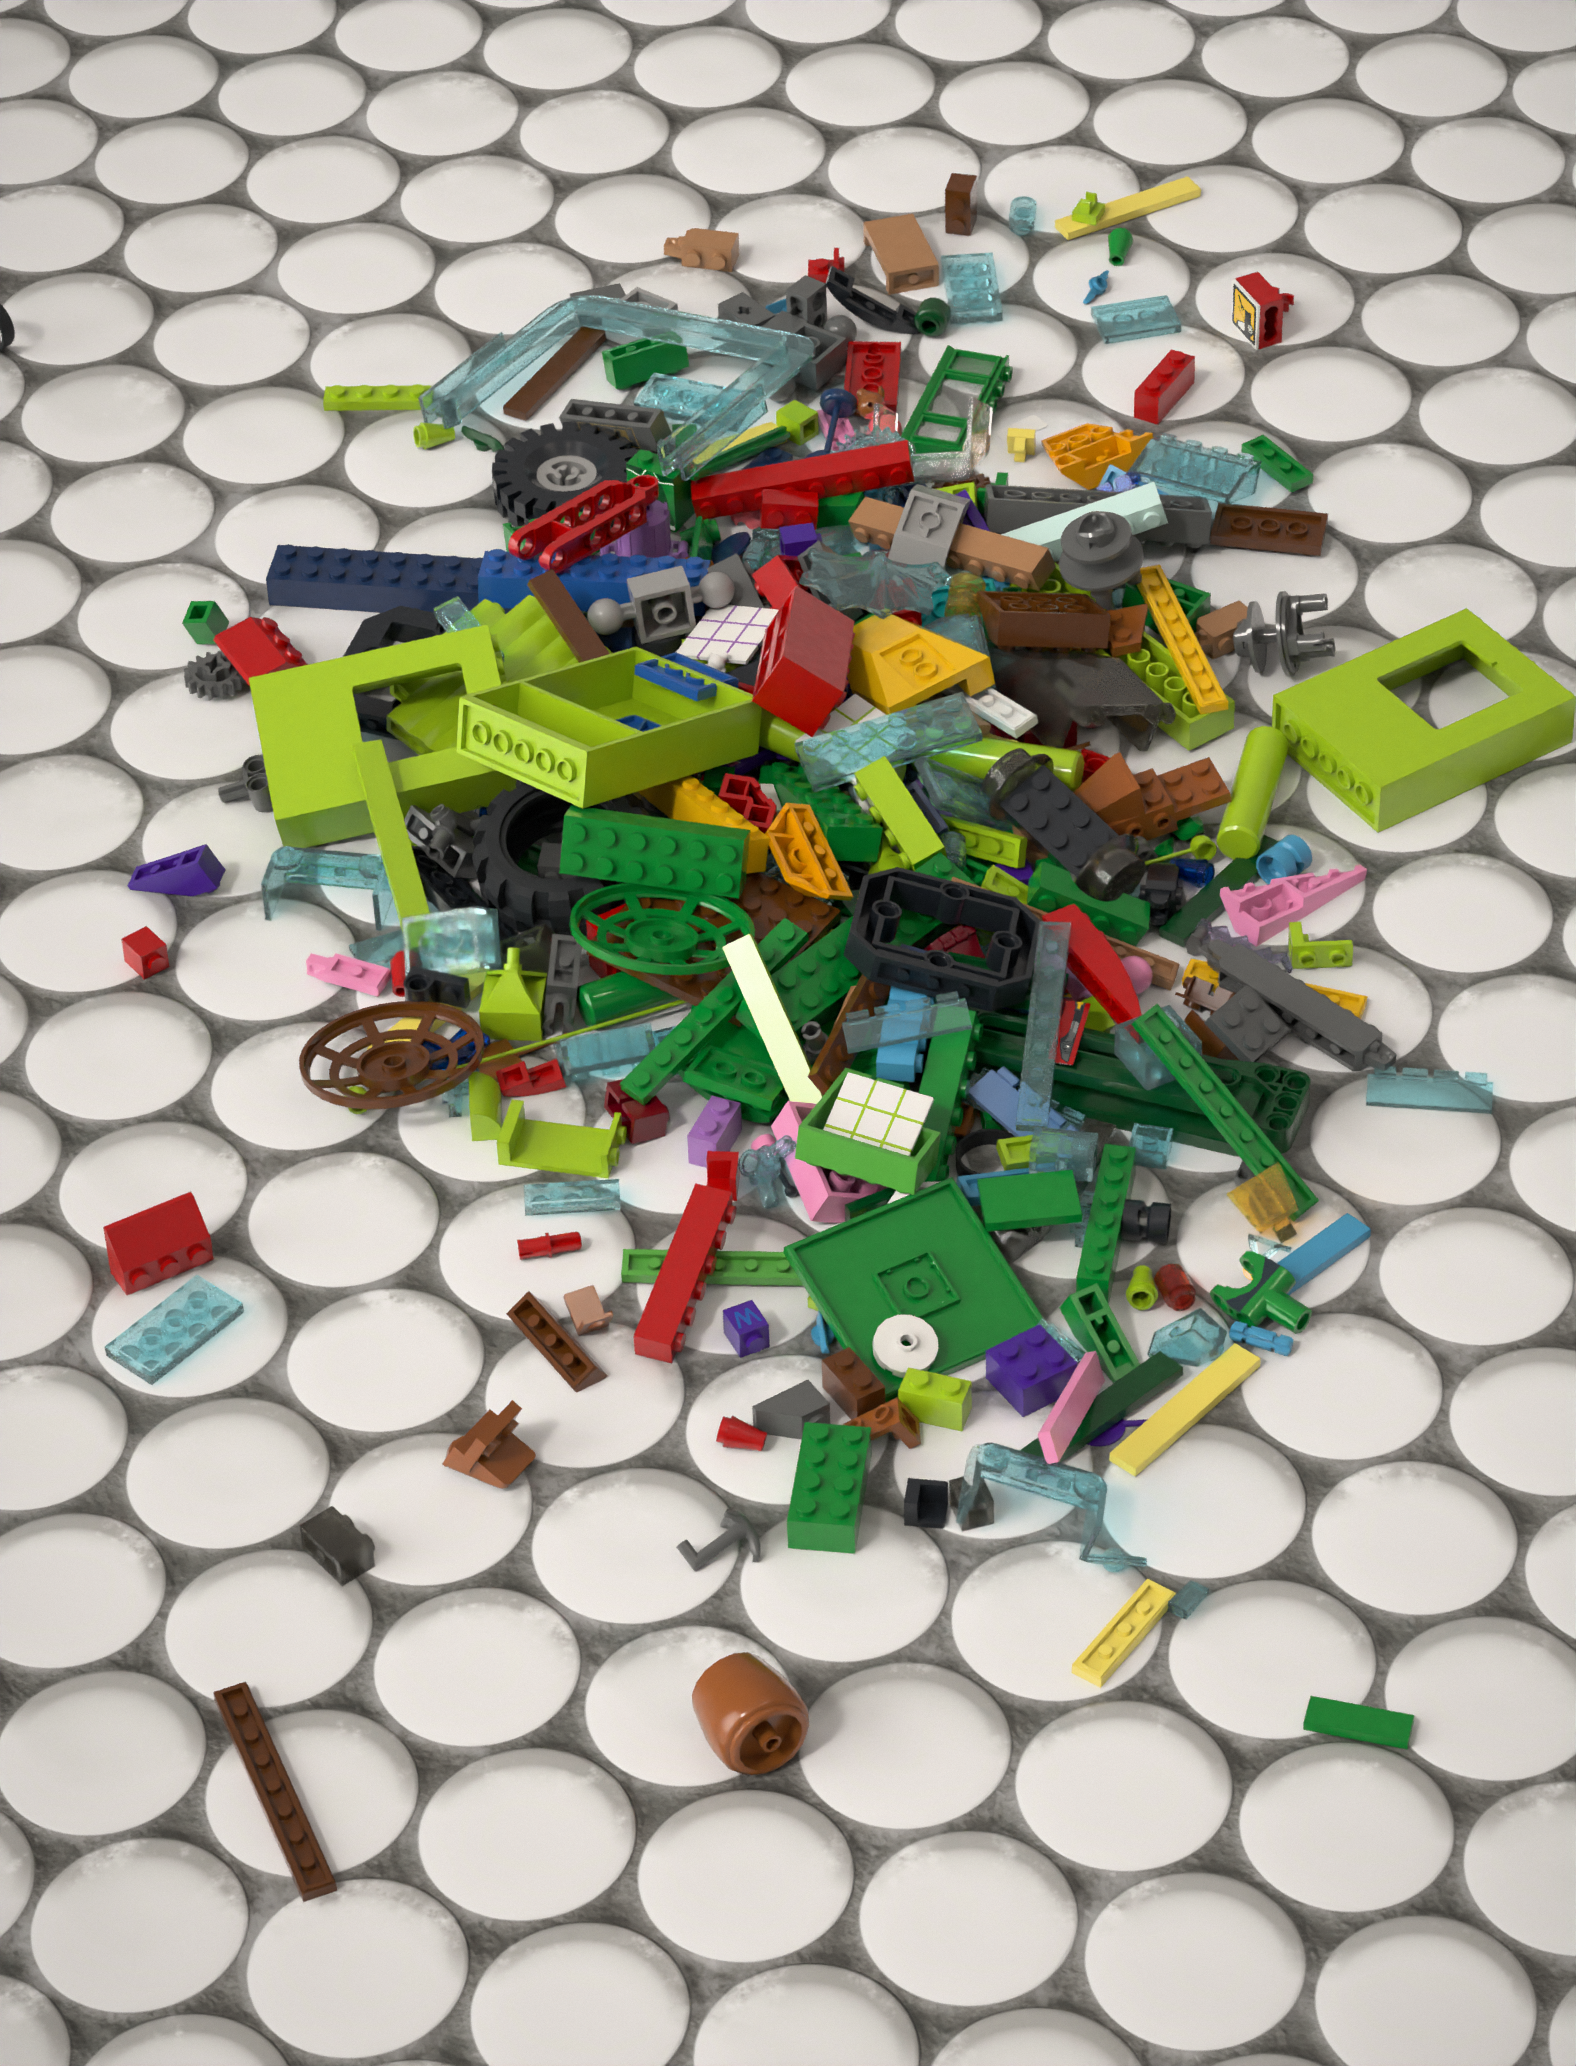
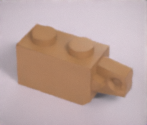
[664,228,739,272]
[1194,600,1248,660]

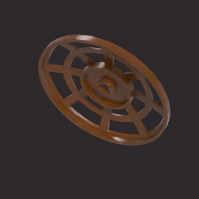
[299,1001,485,1109]

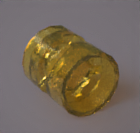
[944,572,986,627]

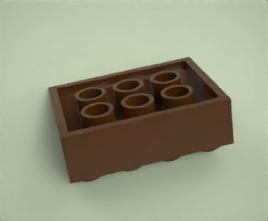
[976,591,1111,652]

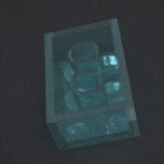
[402,907,501,976]

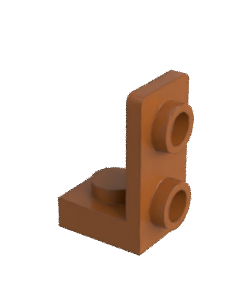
[843,1398,921,1449]

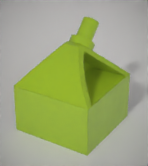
[479,948,547,1041]

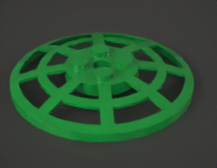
[570,883,755,975]

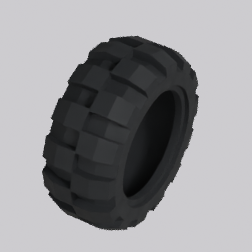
[472,780,649,942]

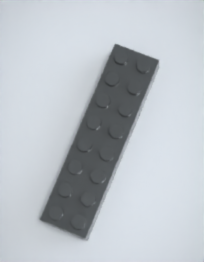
[983,484,1212,548]

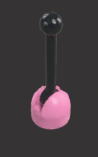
[751,1134,797,1198]

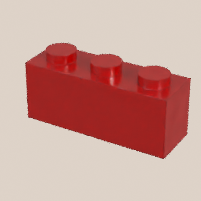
[1134,349,1195,425]

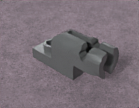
[542,934,582,1034]

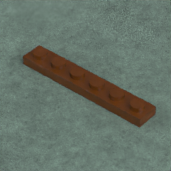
[807,974,891,1095]

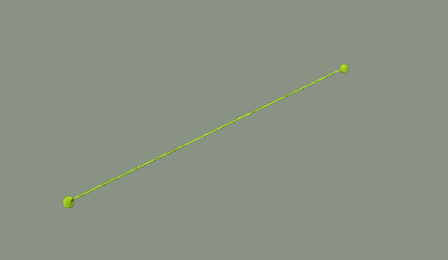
[346,835,1217,1114]

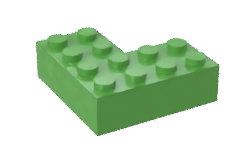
[795,1068,941,1195]

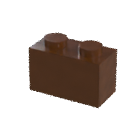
[945,173,977,236]
[821,1347,885,1419]

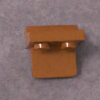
[442,1400,536,1489]

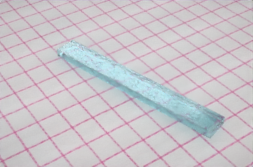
[1015,921,1071,1132]

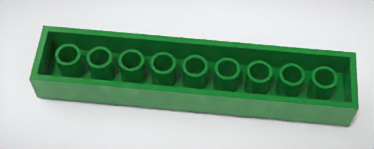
[735,852,978,1044]

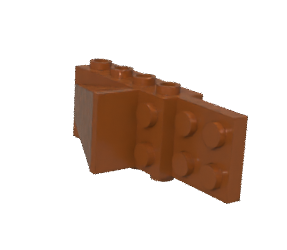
[1073,752,1232,843]

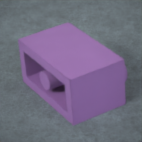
[687,1096,742,1168]

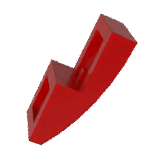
[495,1059,566,1096]

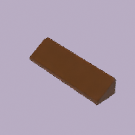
[506,1291,608,1393]

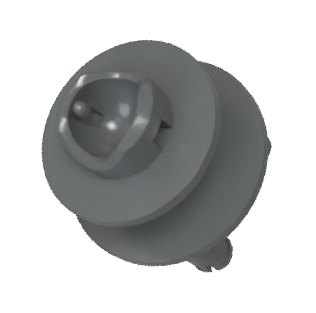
[1059,511,1144,611]
[1233,591,1336,677]

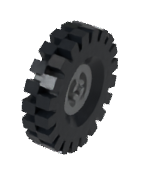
[492,422,637,527]

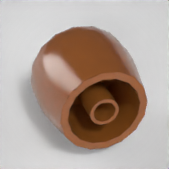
[692,1652,809,1775]

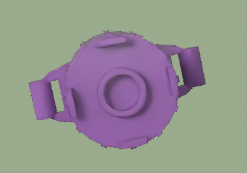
[600,500,689,559]

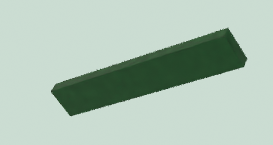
[1159,835,1279,947]
[1016,1351,1183,1478]

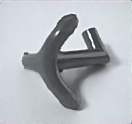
[676,1509,761,1571]

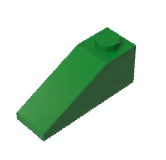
[1059,1283,1140,1383]

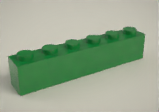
[919,1006,983,1182]
[1076,1144,1136,1304]

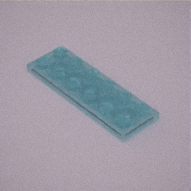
[794,692,983,792]

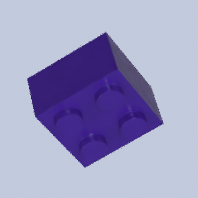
[986,1324,1078,1417]

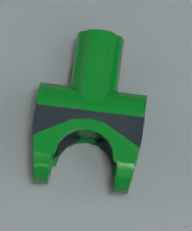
[1210,1251,1312,1334]

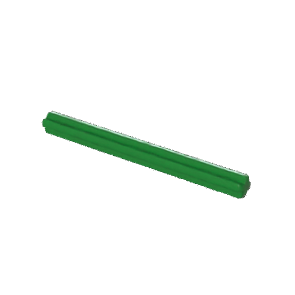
[686,426,790,481]

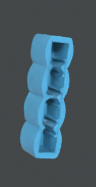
[876,986,936,1082]

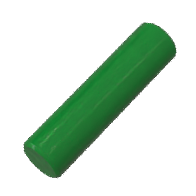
[576,971,680,1027]

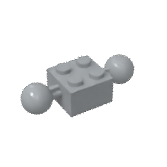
[587,566,735,644]

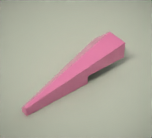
[1219,865,1367,947]

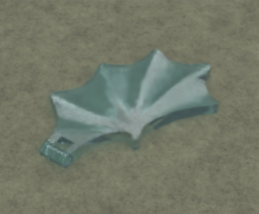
[799,548,952,619]

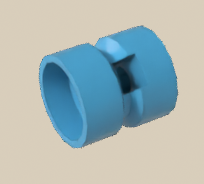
[1256,835,1312,884]

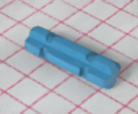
[1229,1321,1293,1356]

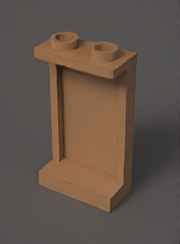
[863,214,939,295]

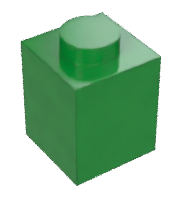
[182,601,230,644]

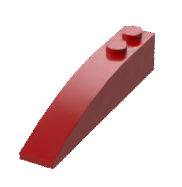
[1042,904,1143,1047]

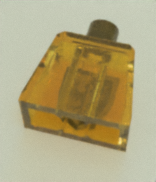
[1226,1162,1299,1244]

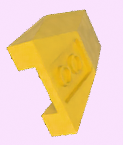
[847,611,995,729]

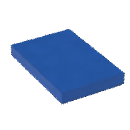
[634,652,739,701]

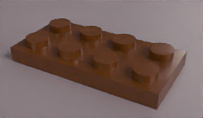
[1210,502,1328,556]

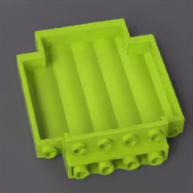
[386,595,612,755]

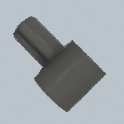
[218,755,273,812]

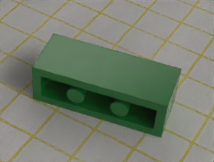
[602,329,689,389]

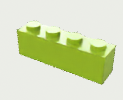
[853,756,947,871]

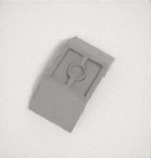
[884,484,971,588]

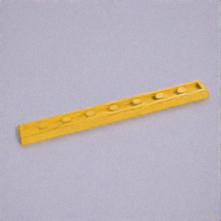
[1136,565,1228,715]

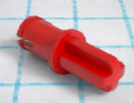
[517,1232,582,1260]

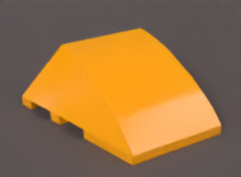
[1041,423,1153,490]

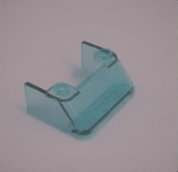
[261,846,393,931]
[956,1443,1107,1561]

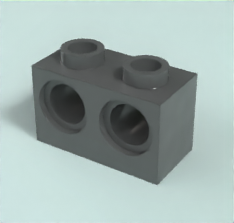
[786,275,827,329]

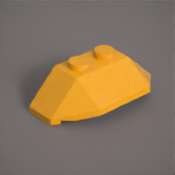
[765,803,854,901]

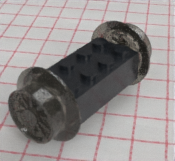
[982,748,1146,901]

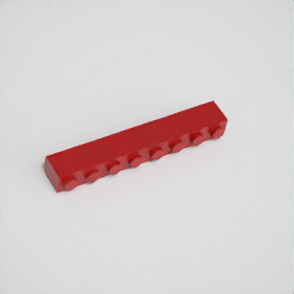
[691,440,915,520]

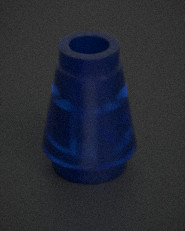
[1170,858,1215,888]

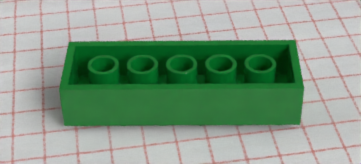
[758,762,883,862]
[559,805,751,899]

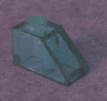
[1147,1308,1227,1367]

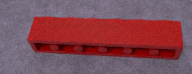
[633,1183,737,1364]

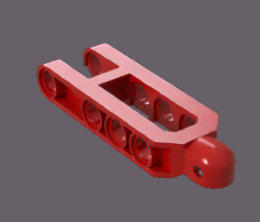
[508,475,659,573]

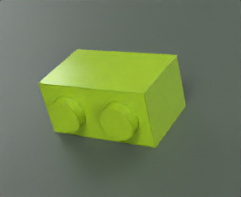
[898,1367,972,1432]

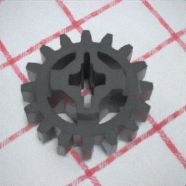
[184,651,246,700]

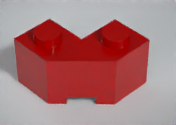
[718,773,777,851]

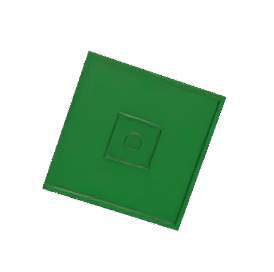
[783,1177,1049,1402]

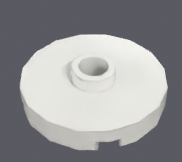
[872,1315,938,1377]

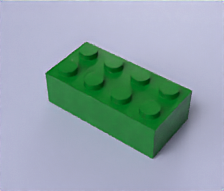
[787,1422,872,1554]

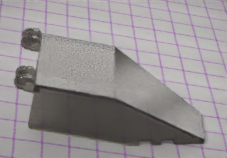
[973,641,1176,751]

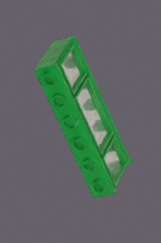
[900,345,1013,469]

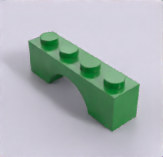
[1027,861,1150,947]

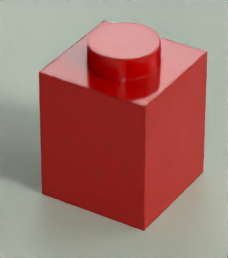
[121,926,169,980]

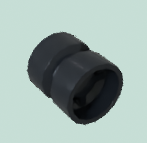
[1121,1199,1172,1245]

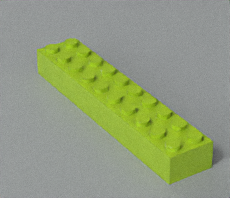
[1010,562,1235,751]

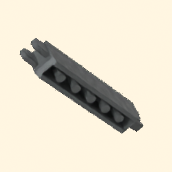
[1207,939,1396,1073]

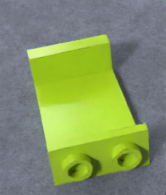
[497,1099,627,1179]

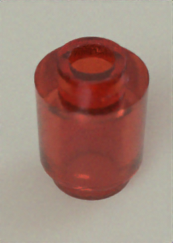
[1154,1264,1196,1311]

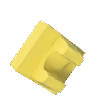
[1007,428,1036,462]

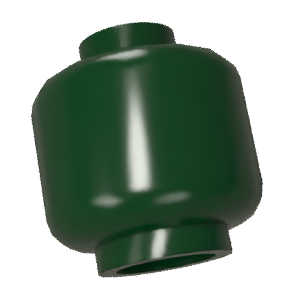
[914,297,951,337]

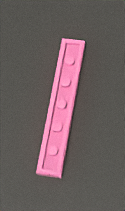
[1038,1351,1105,1464]

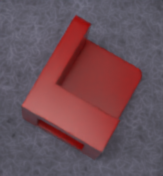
[706,1151,740,1201]

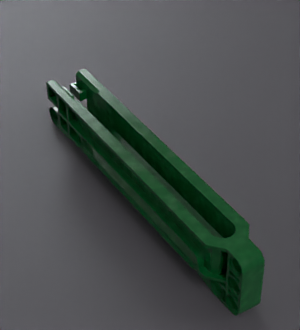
[872,993,1311,1157]

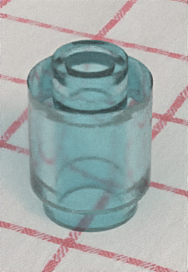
[938,831,966,872]

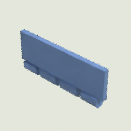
[968,1066,1088,1163]

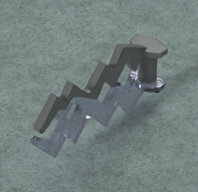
[1186,918,1293,973]

